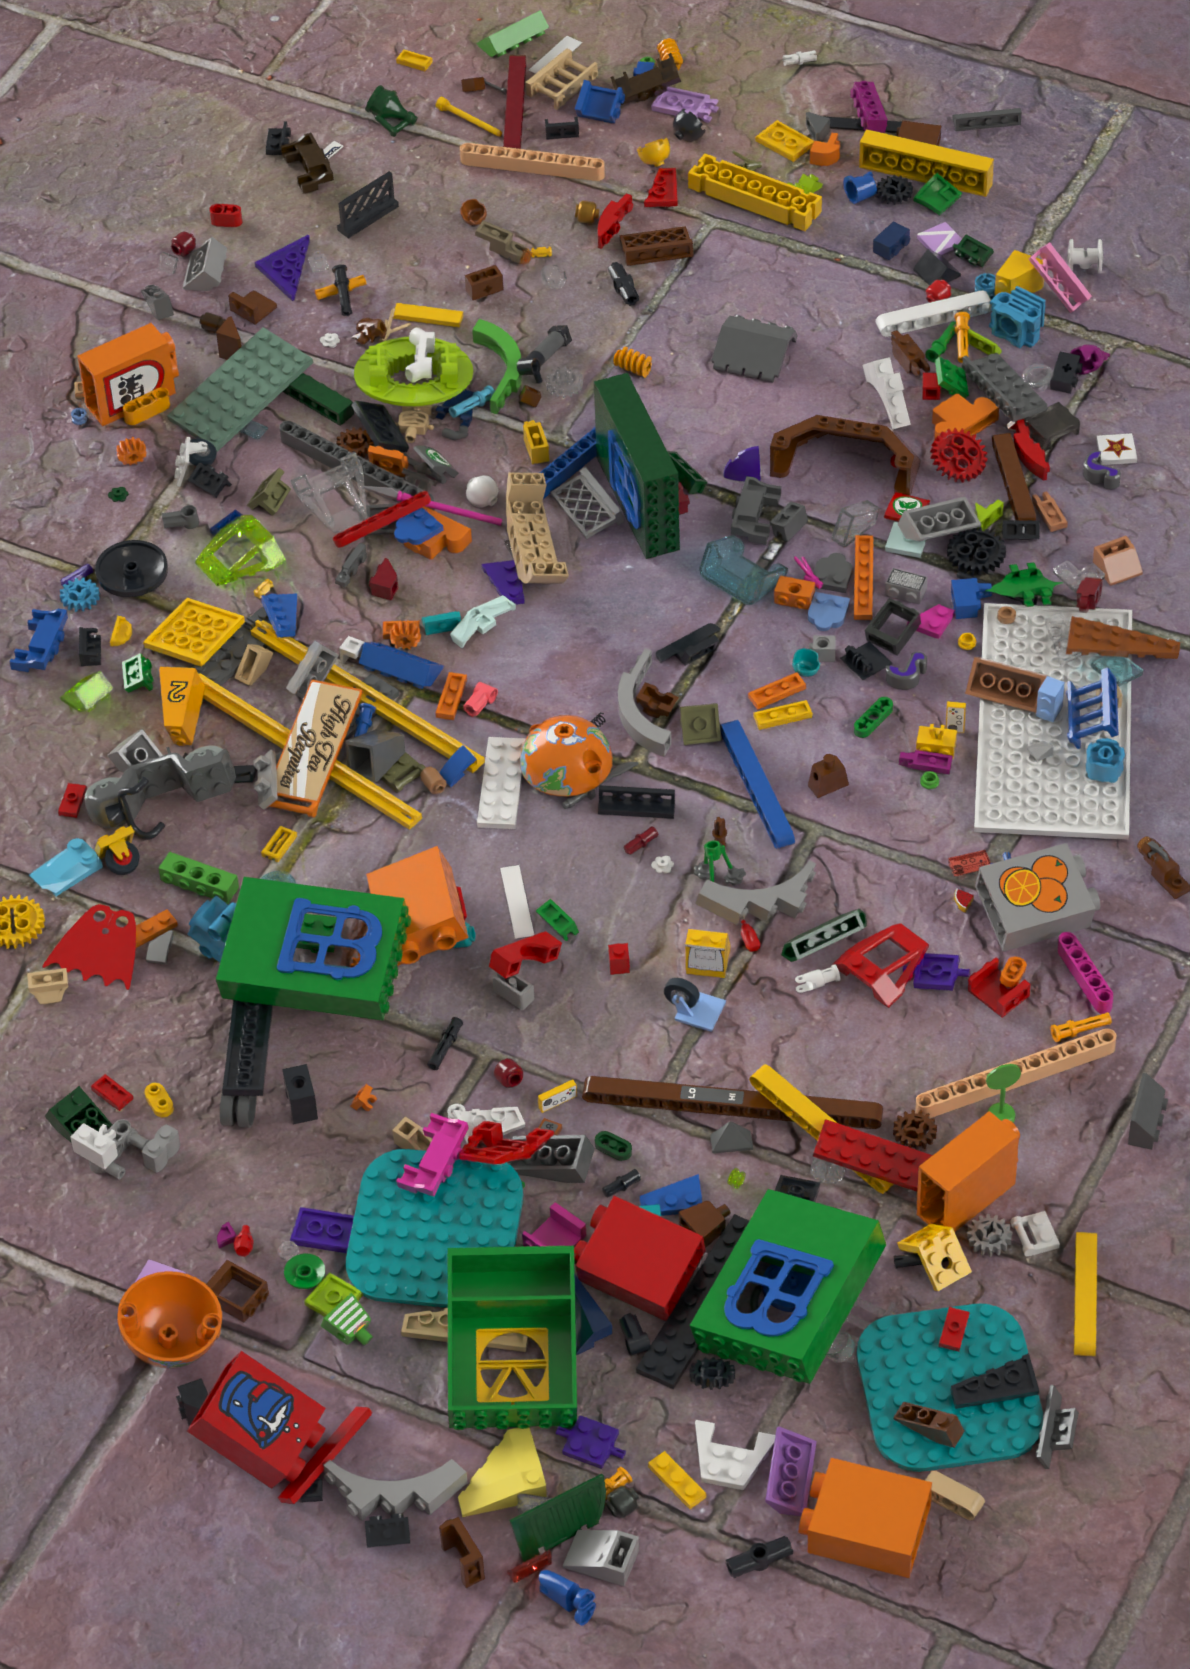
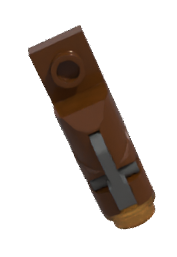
[1137,836,1190,899]

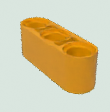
[123,388,170,425]

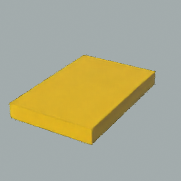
[755,120,814,162]

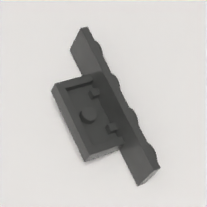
[1036,1385,1079,1469]

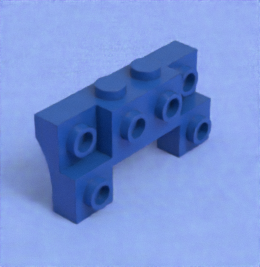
[10,609,68,672]

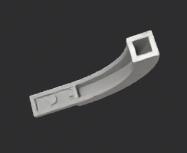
[618,649,671,757]

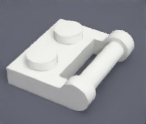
[1010,1211,1060,1256]

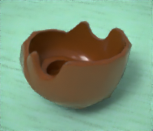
[460,199,487,226]

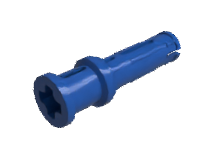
[354,703,376,737]

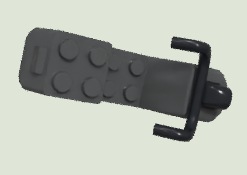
[85,746,236,840]

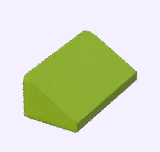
[968,329,1002,355]

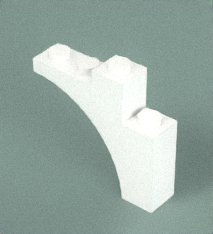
[863,357,911,429]

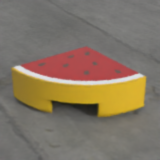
[954,888,974,913]

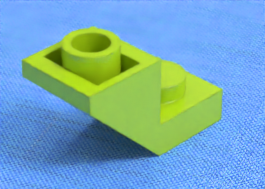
[787,174,823,194]

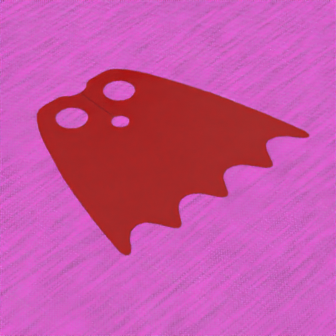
[42,904,136,990]

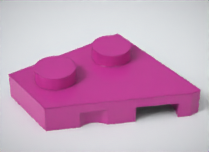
[907,604,955,639]

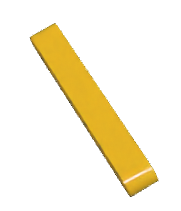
[1074,1232,1097,1356]

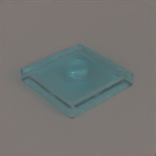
[1091,656,1144,687]

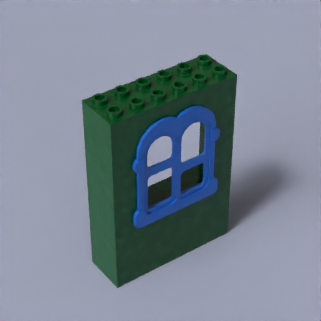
[594,373,680,559]

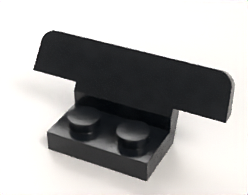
[656,623,721,666]

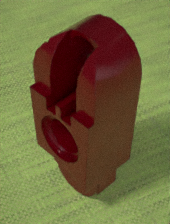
[1076,577,1103,613]

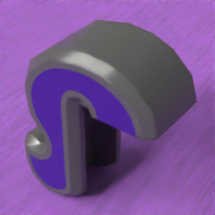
[1083,451,1121,489]
[886,652,927,690]

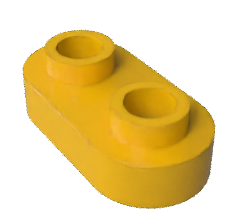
[144,1083,174,1118]

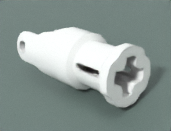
[795,965,840,993]

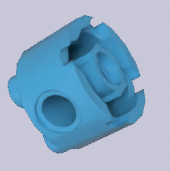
[1085,738,1125,783]

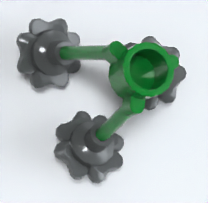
[694,841,746,885]

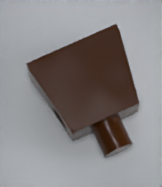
[808,754,849,799]
[679,1201,731,1248]

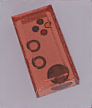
[948,850,991,876]

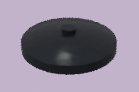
[95,540,168,597]

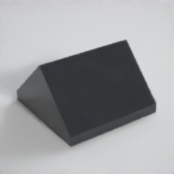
[913,249,961,286]

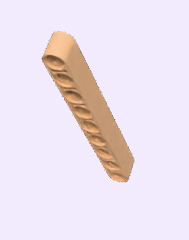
[460,143,605,181]

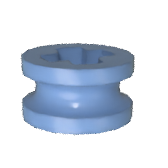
[71,408,88,425]

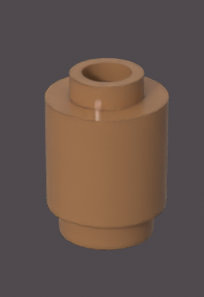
[420,767,446,794]

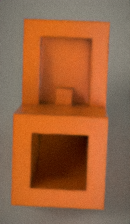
[810,132,840,166]

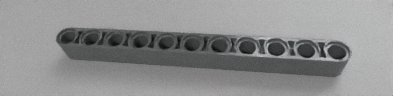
[279,421,435,511]

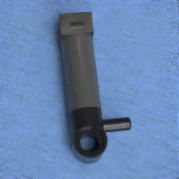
[517,325,572,384]

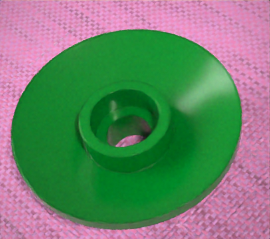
[284,1253,325,1289]

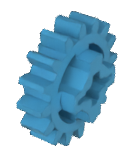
[60,578,100,612]

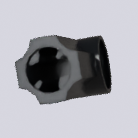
[619,1313,651,1356]

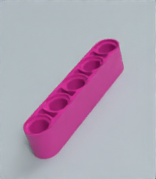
[1057,932,1113,1014]

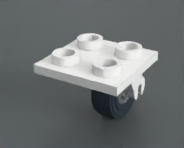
[174,437,217,487]

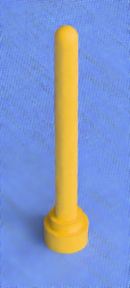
[435,96,502,137]

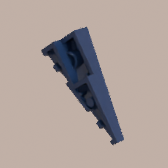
[574,1273,613,1355]

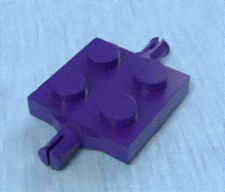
[903,953,970,991]
[556,1415,626,1469]

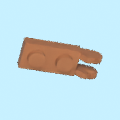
[1032,491,1068,532]

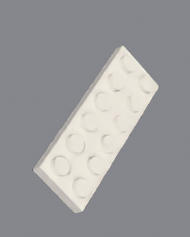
[477,737,526,829]

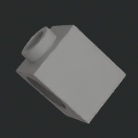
[809,635,836,662]

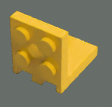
[897,1224,972,1291]

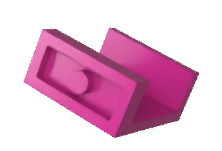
[522,1202,587,1247]

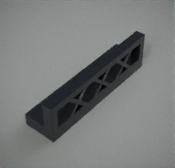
[598,785,676,819]

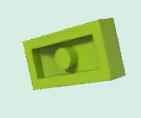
[975,499,1004,531]

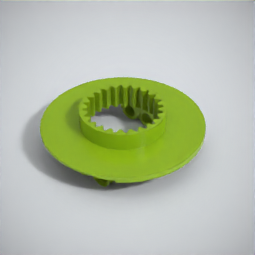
[354,337,473,406]

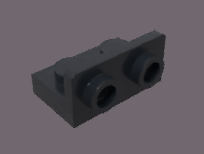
[266,121,291,155]
[188,463,232,498]
[365,1513,411,1548]

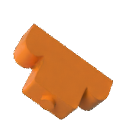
[932,394,999,445]
[404,506,472,559]

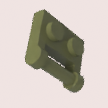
[381,752,426,793]

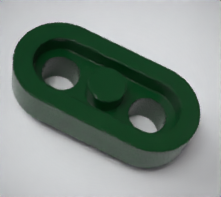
[595,1131,632,1161]

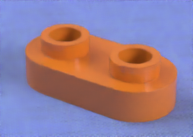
[1000,957,1027,987]

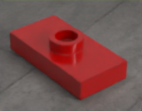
[58,783,87,818]
[91,1074,134,1111]
[939,1307,970,1352]

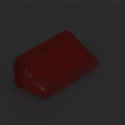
[507,1550,552,1583]

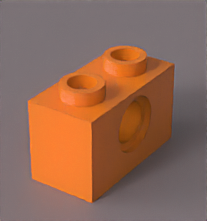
[774,576,815,610]

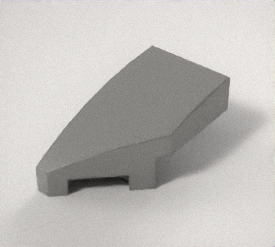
[146,930,174,964]

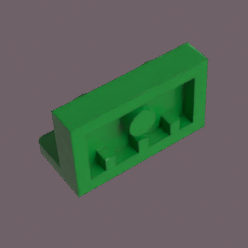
[122,653,154,693]

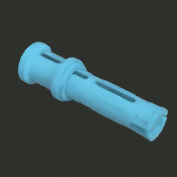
[449,385,495,418]

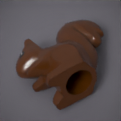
[352,317,387,345]

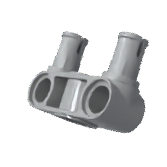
[88,1119,150,1180]

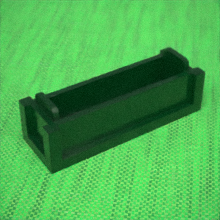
[667,451,708,494]

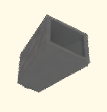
[345,729,405,782]

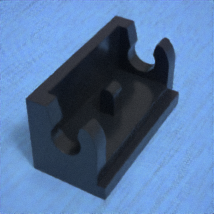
[545,117,579,140]
[79,627,101,667]

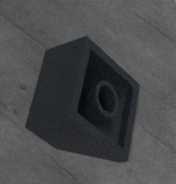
[176,1378,208,1426]

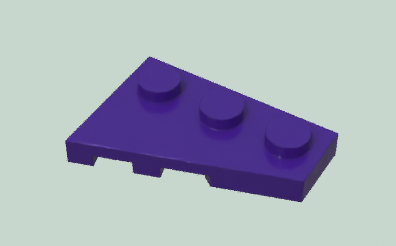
[481,560,525,605]

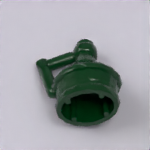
[365,85,418,137]

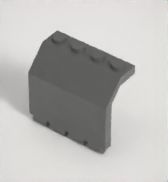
[711,315,798,383]

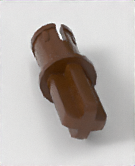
[712,817,727,847]

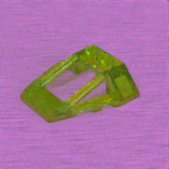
[195,515,286,586]

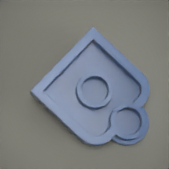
[808,592,851,631]

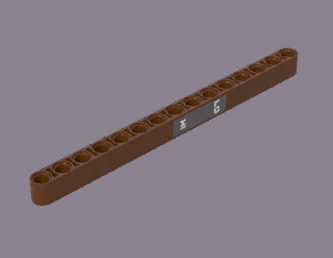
[582,1076,883,1129]

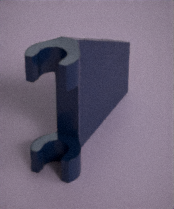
[436,389,474,427]

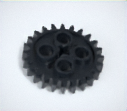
[947,527,1006,575]

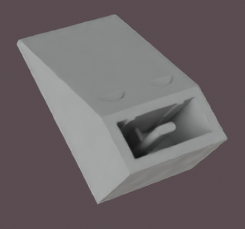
[563,1530,639,1586]

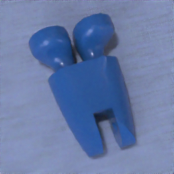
[539,1570,596,1626]

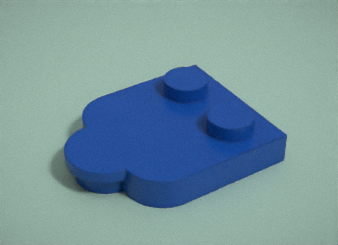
[394,507,443,545]

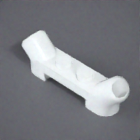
[405,327,435,383]

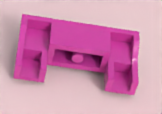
[396,1113,469,1197]

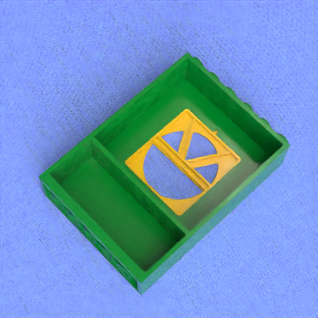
[447,1246,577,1430]

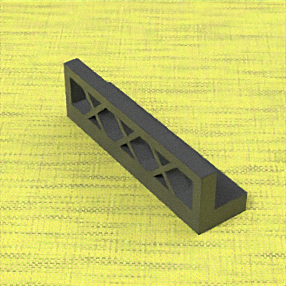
[952,108,1022,131]

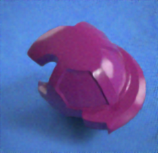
[1070,345,1110,375]

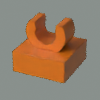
[350,1084,377,1111]

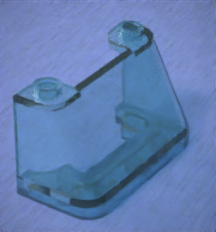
[699,535,788,605]

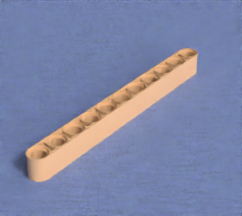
[915,1029,1117,1118]

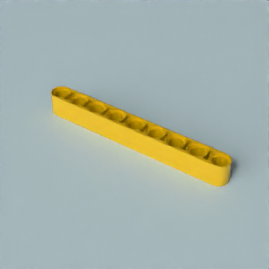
[749,1064,894,1194]

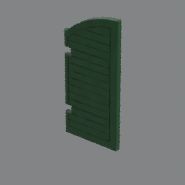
[509,1473,606,1562]

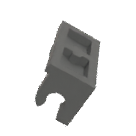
[770,501,808,542]

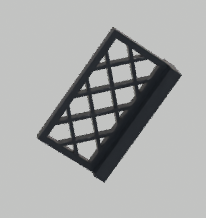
[337,171,399,239]

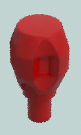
[234,1225,254,1257]

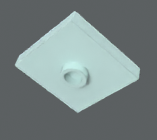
[885,522,926,558]

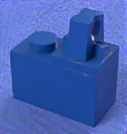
[951,578,992,619]

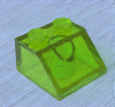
[59,671,114,713]

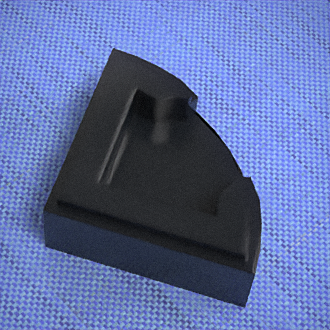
[301,1479,323,1503]

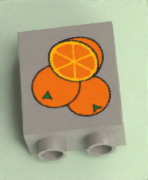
[975,843,1100,952]

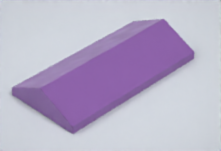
[765,1426,817,1516]

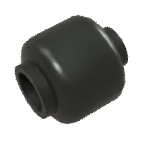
[606,1486,639,1518]

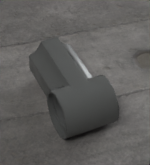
[162,505,199,529]

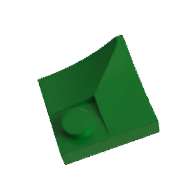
[913,173,962,216]

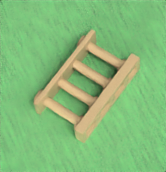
[526,48,598,110]

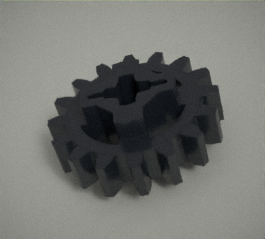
[876,175,913,205]
[689,1357,735,1390]

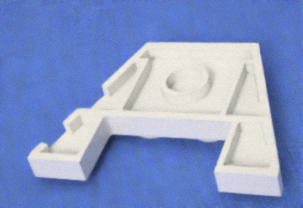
[695,1420,776,1490]

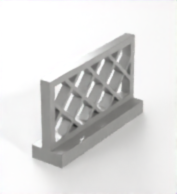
[550,467,624,539]

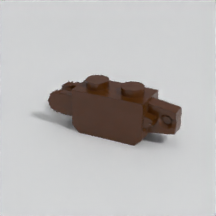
[891,330,930,377]

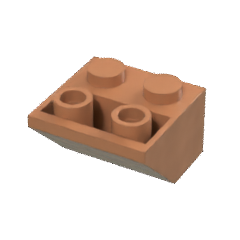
[1093,536,1143,586]

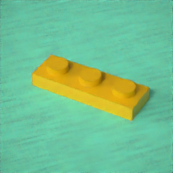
[648,1451,706,1509]

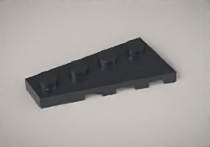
[950,1353,1039,1409]

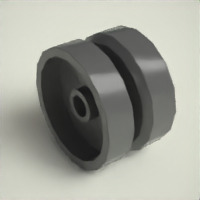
[220,1094,257,1128]

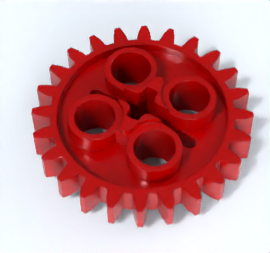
[930,428,988,483]

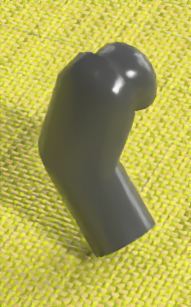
[442,426,468,440]

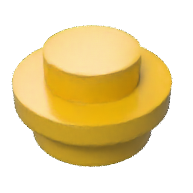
[958,633,976,650]

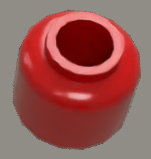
[926,280,951,303]

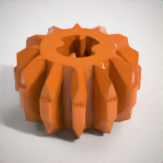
[116,437,147,466]
[390,620,421,650]

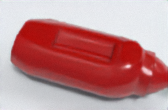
[741,920,760,952]

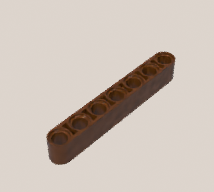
[992,433,1036,521]

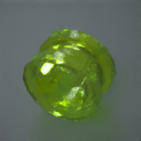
[727,1168,746,1189]

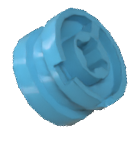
[974,273,996,299]

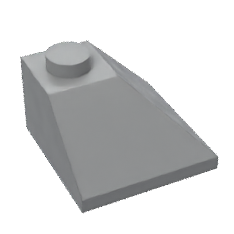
[107,729,163,773]

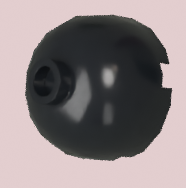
[673,109,706,142]

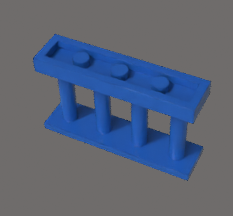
[1066,668,1119,749]

